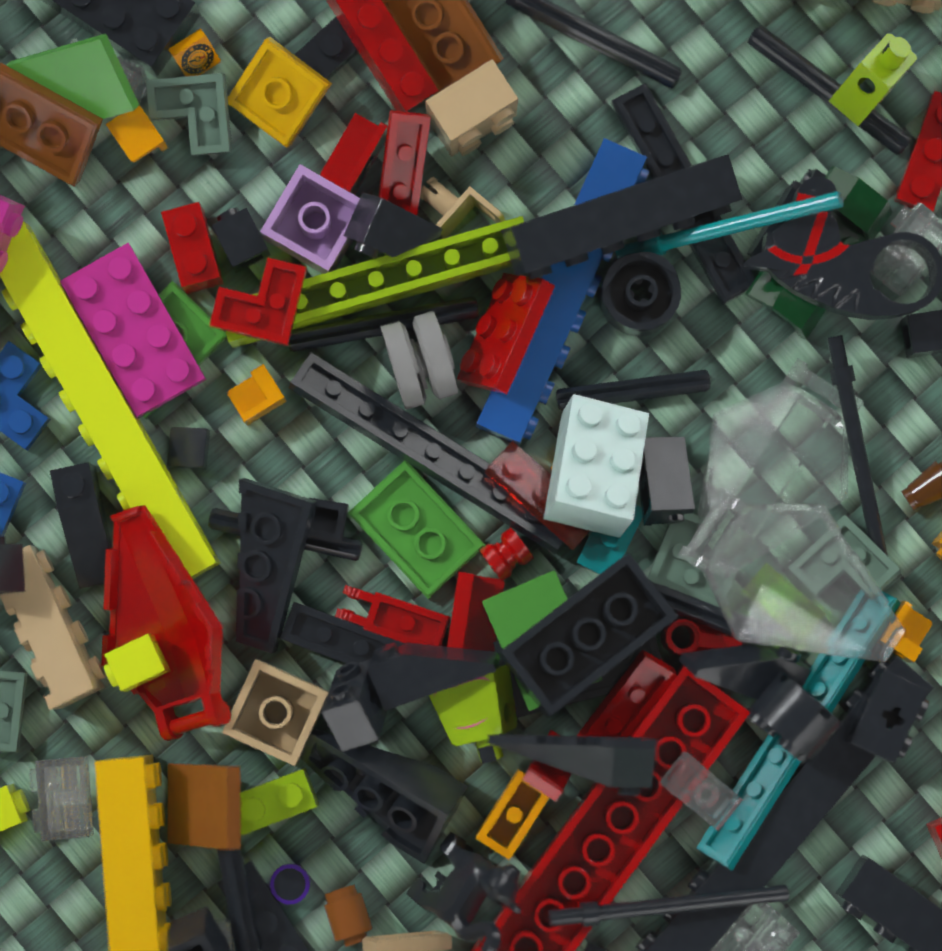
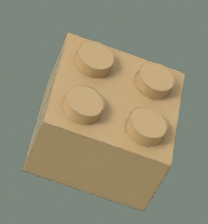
[425,59,518,157]
[222,659,329,766]

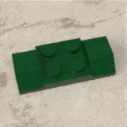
[745,166,893,339]

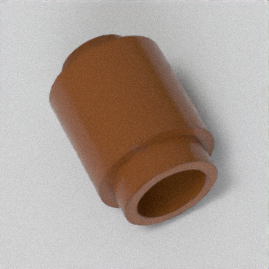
[324,884,373,947]

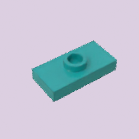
[576,504,643,575]

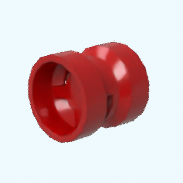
[479,527,534,582]

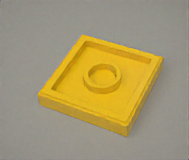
[228,37,332,148]

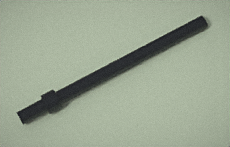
[827,335,888,556]
[548,885,789,927]

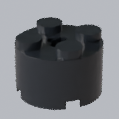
[600,252,681,336]
[747,671,844,764]

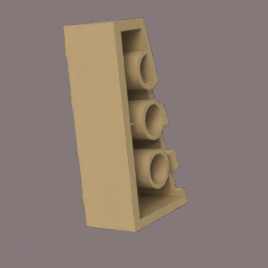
[0,545,106,710]

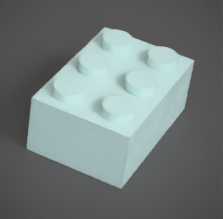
[544,394,649,538]

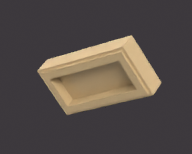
[362,930,452,951]

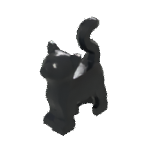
[406,831,522,951]

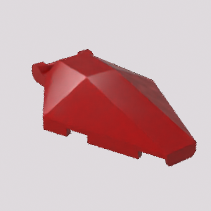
[101,505,232,741]

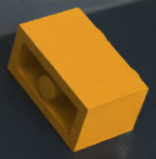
[475,768,549,860]

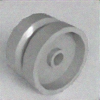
[381,311,459,410]

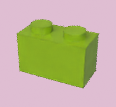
[241,767,319,836]

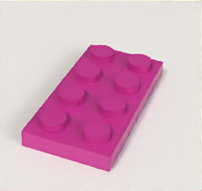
[60,243,207,418]

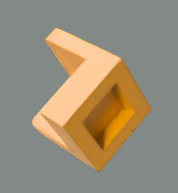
[106,105,168,163]
[227,364,287,426]
[877,601,932,662]

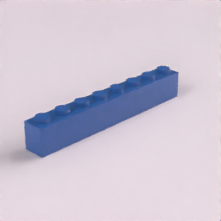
[476,138,649,446]

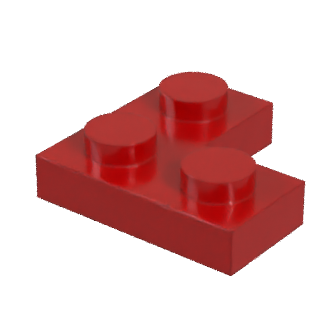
[209,257,307,346]

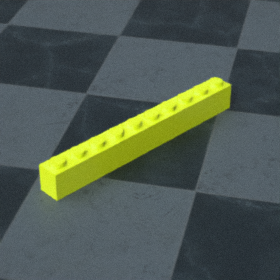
[0,221,221,579]

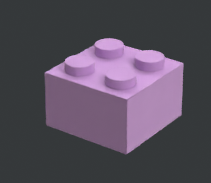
[260,164,360,274]

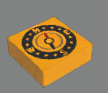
[168,28,221,77]

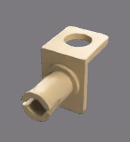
[420,177,506,239]

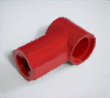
[661,619,743,655]

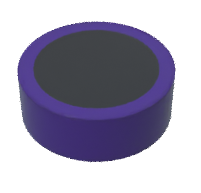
[270,863,310,904]

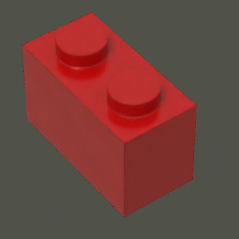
[161,202,224,294]

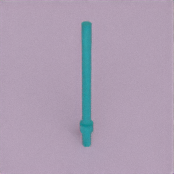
[616,191,843,259]

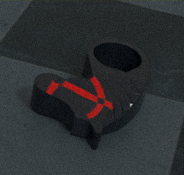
[743,176,942,320]

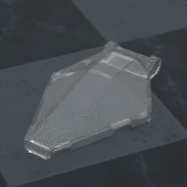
[692,358,864,580]
[677,488,905,662]

